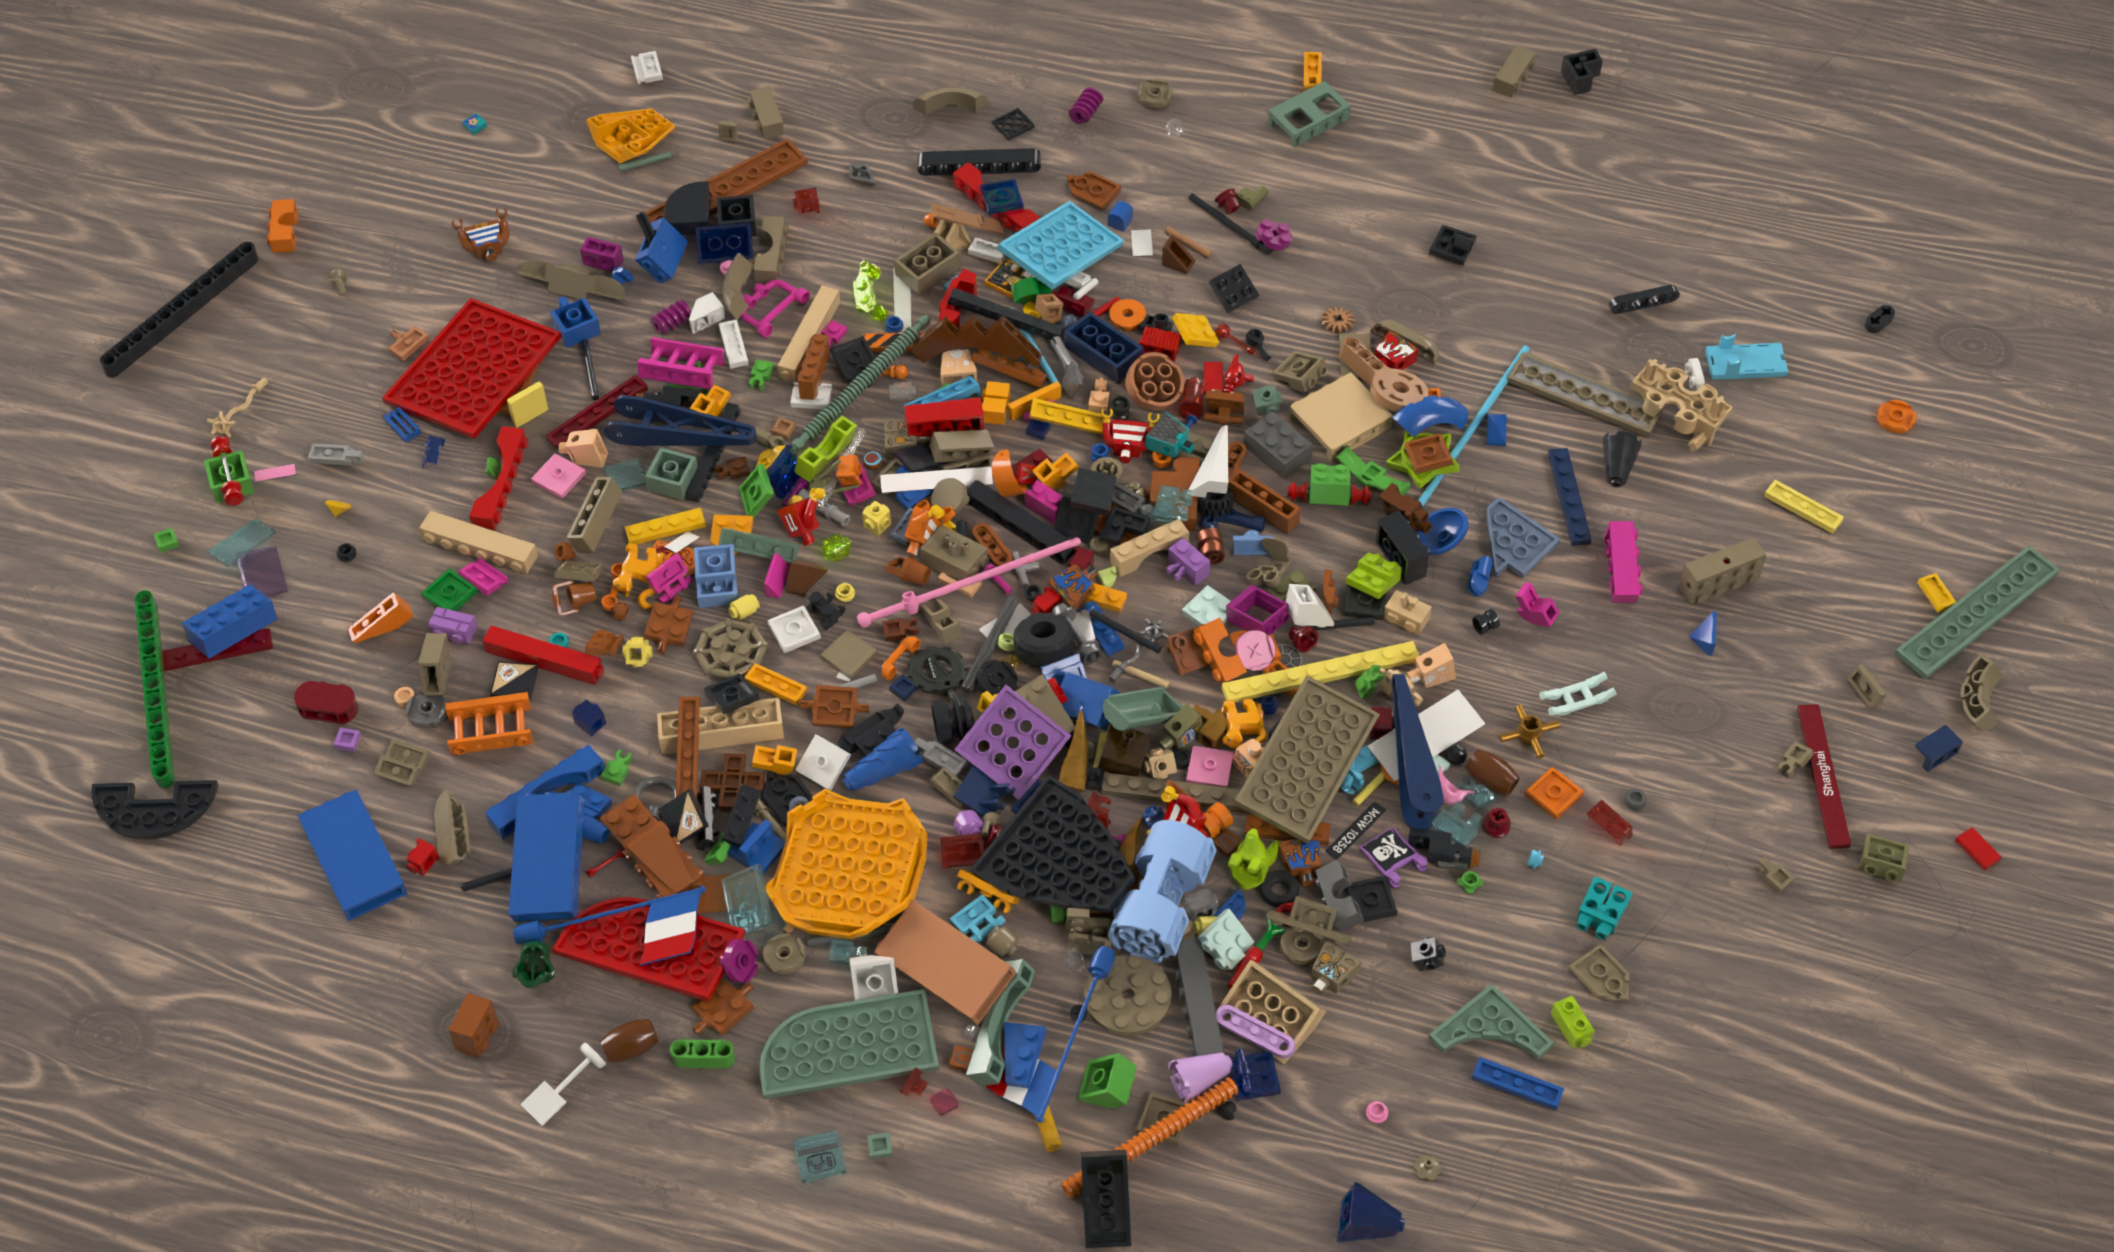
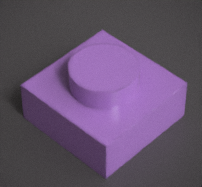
[333,728,361,752]

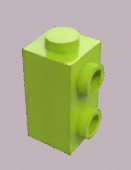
[1551,995,1595,1049]

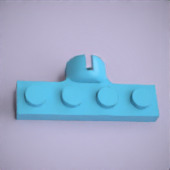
[1340,745,1379,794]

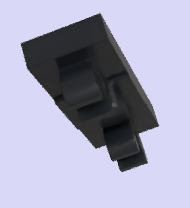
[696,786,720,851]

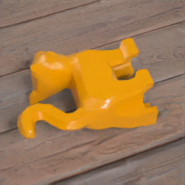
[612,543,664,609]
[1222,699,1267,749]

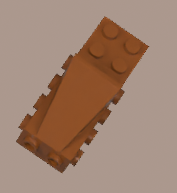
[600,793,707,898]

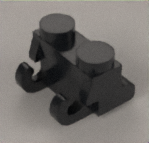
[806,591,846,630]

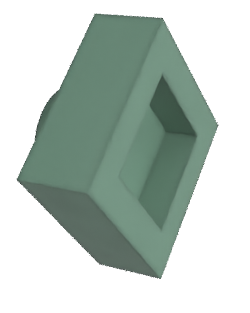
[867,1132,893,1160]

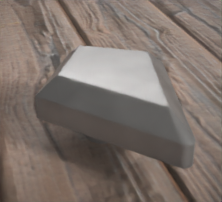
[849,163,876,186]
[1061,360,1083,399]

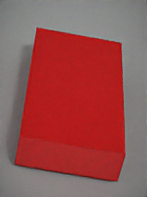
[1204,362,1223,395]
[1955,827,2002,871]

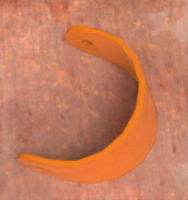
[992,450,1027,498]

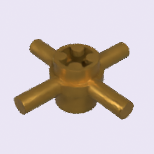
[1499,704,1560,759]

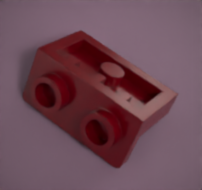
[1051,286,1094,318]

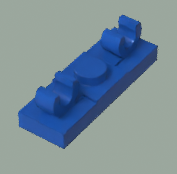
[1078,601,1125,657]

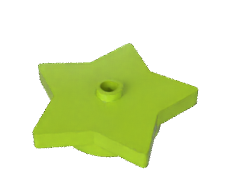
[1386,431,1460,489]

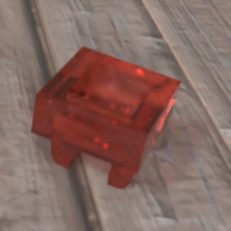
[900,1067,928,1096]

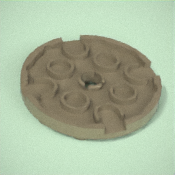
[1084,955,1172,1036]

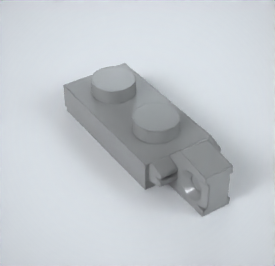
[307,443,364,465]
[914,737,968,777]

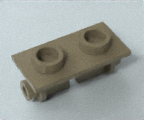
[1067,931,1112,956]

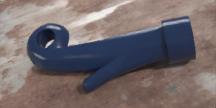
[1200,509,1266,532]

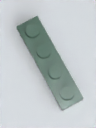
[719,527,800,563]

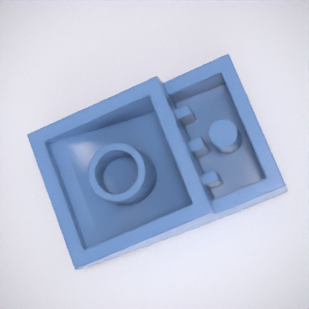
[694,544,738,608]

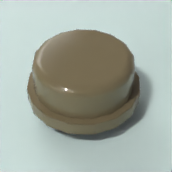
[1091,457,1123,483]

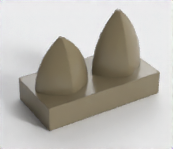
[1847,664,1887,709]

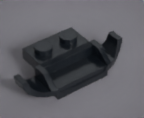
[836,703,904,757]

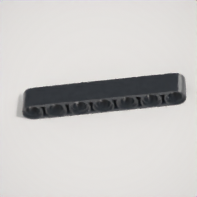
[917,148,1041,176]
[966,480,1075,564]

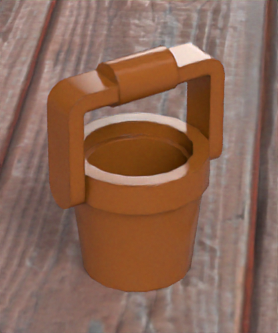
[885,557,931,586]
[551,580,596,616]

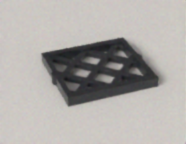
[992,108,1035,140]

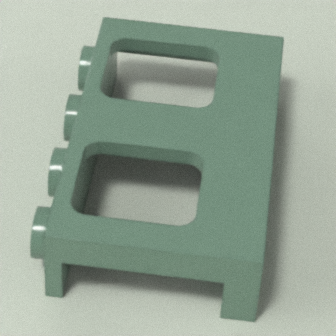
[1268,81,1351,148]

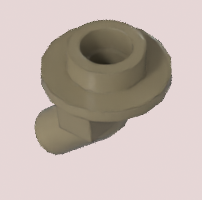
[329,269,348,295]
[980,812,1001,837]

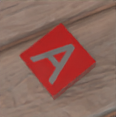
[1016,463,1037,485]

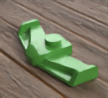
[1336,445,1410,496]

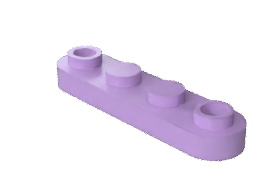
[1216,1005,1295,1058]

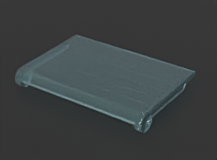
[208,518,276,567]

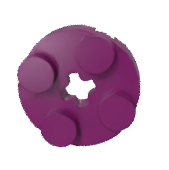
[1255,219,1293,250]
[720,939,758,983]

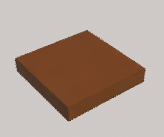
[1404,433,1453,474]

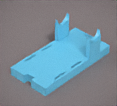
[1705,333,1788,380]

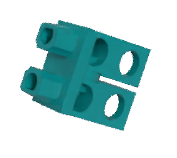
[1576,876,1633,941]

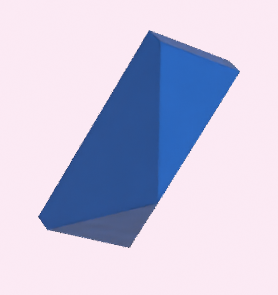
[1487,413,1506,446]
[1689,611,1717,656]

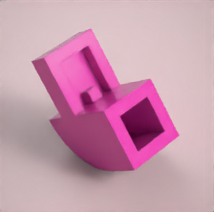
[1515,583,1560,627]

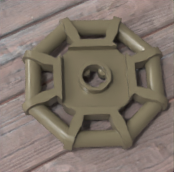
[693,618,769,679]

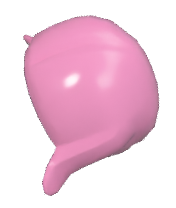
[1438,765,1474,805]

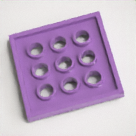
[955,685,1071,801]

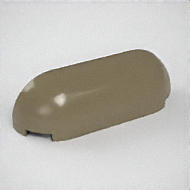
[1370,319,1439,365]
[434,789,470,865]

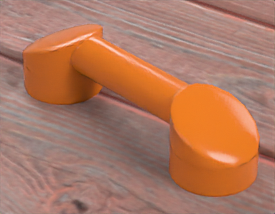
[915,500,955,524]
[601,563,623,611]
[882,636,921,681]

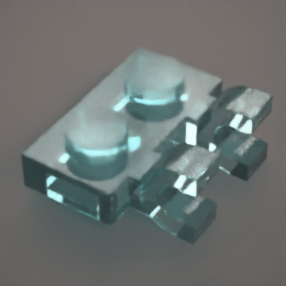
[1153,485,1193,522]
[1431,801,1482,846]

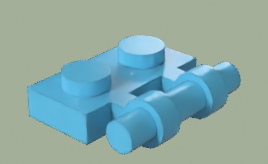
[949,894,1006,943]

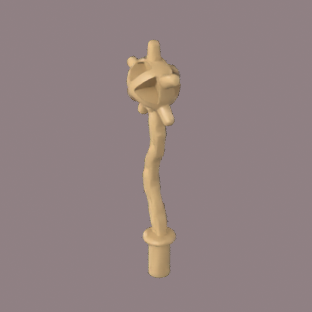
[207,378,268,438]

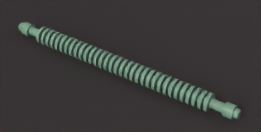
[789,315,931,453]

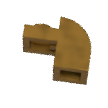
[1193,704,1226,749]

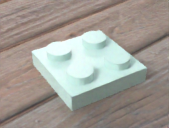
[1182,585,1231,626]

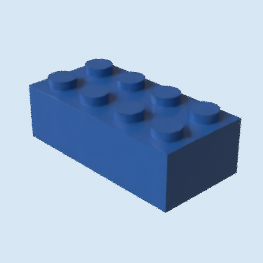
[182,584,277,658]

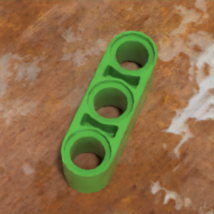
[670,1040,736,1068]

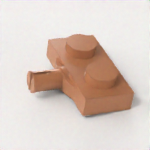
[388,326,429,361]

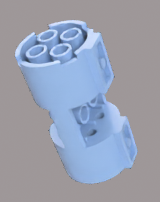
[1108,820,1217,963]

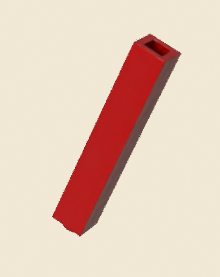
[482,625,604,685]

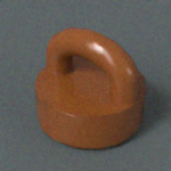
[555,542,576,562]

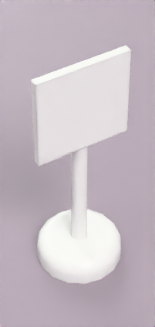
[520,1042,606,1126]

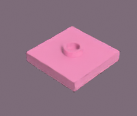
[531,454,586,499]
[1186,746,1234,787]

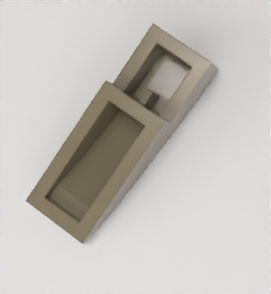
[919,597,963,644]

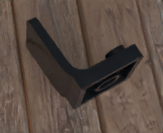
[1054,486,1098,542]

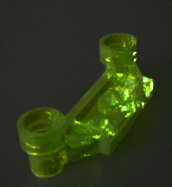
[852,260,888,322]

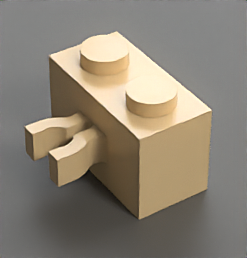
[1383,590,1432,635]

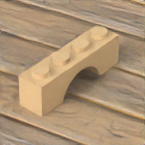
[1110,519,1189,577]

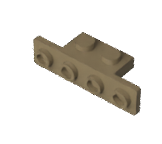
[1266,896,1352,945]

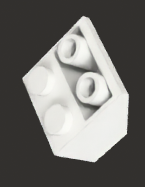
[1286,584,1334,627]

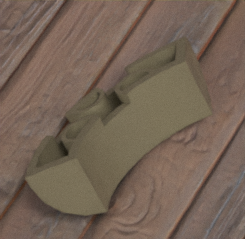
[913,87,988,116]
[722,253,754,320]
[1961,653,2003,730]

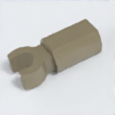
[755,426,784,449]

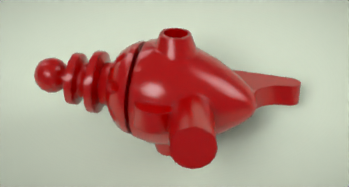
[1223,354,1254,393]

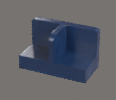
[1915,725,1963,772]

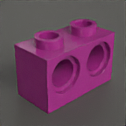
[580,237,624,272]

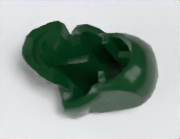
[513,940,555,988]

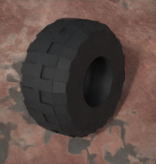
[1013,613,1074,667]

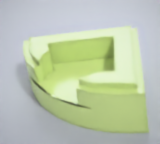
[1097,566,1117,588]

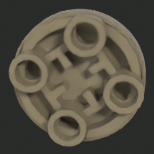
[931,478,969,515]

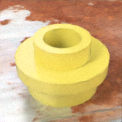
[835,583,855,602]

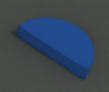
[1213,889,1246,921]

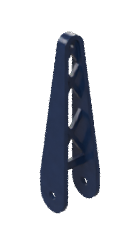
[604,395,757,446]
[1392,674,1444,830]

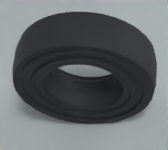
[1260,870,1299,908]

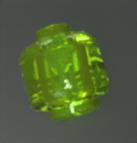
[821,533,852,562]

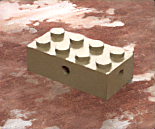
[1679,537,1767,605]

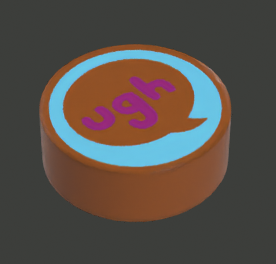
[863,451,883,470]

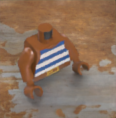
[452,207,510,262]

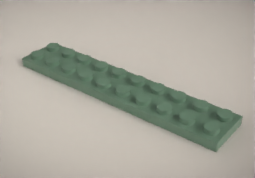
[1895,546,2060,680]

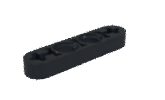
[1609,284,1680,314]

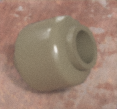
[986,926,1018,958]

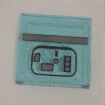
[793,1130,847,1183]

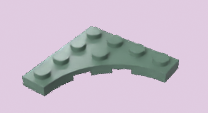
[1428,984,1554,1060]

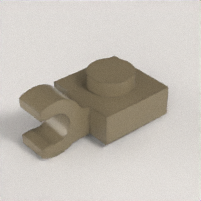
[1756,857,1795,894]

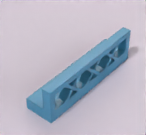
[904,376,983,406]

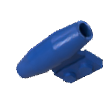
[570,783,612,844]

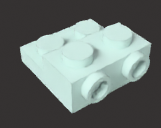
[1197,909,1255,970]

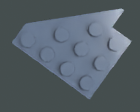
[1486,497,1561,578]

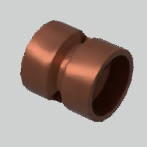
[1196,528,1225,565]

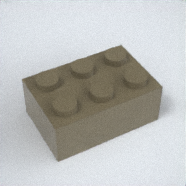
[894,232,961,295]

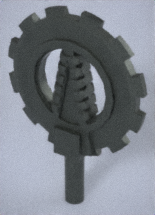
[907,646,968,706]

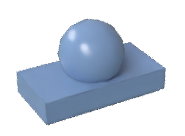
[1233,530,1273,555]

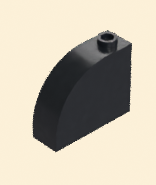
[664,181,710,235]

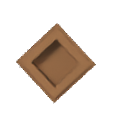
[770,417,797,440]

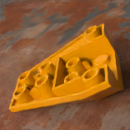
[586,108,675,163]

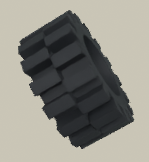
[1198,488,1233,517]

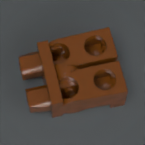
[1379,483,1432,535]

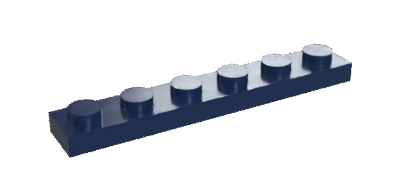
[1548,448,1592,546]

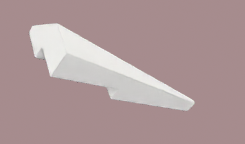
[1187,425,1228,497]

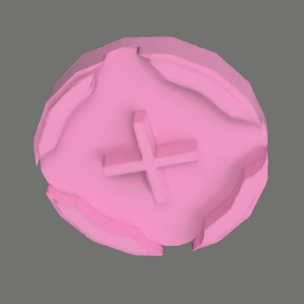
[1234,630,1275,671]

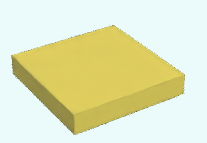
[507,381,549,428]

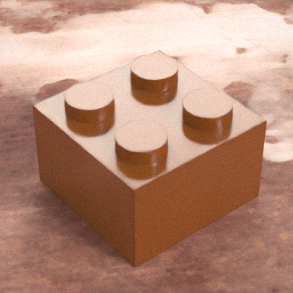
[448,993,499,1058]

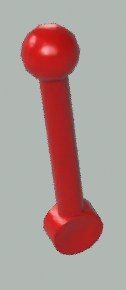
[587,849,624,877]

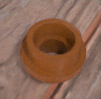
[612,602,629,621]

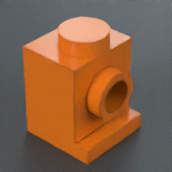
[836,454,862,486]

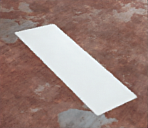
[1368,690,1485,781]

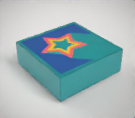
[462,113,488,135]

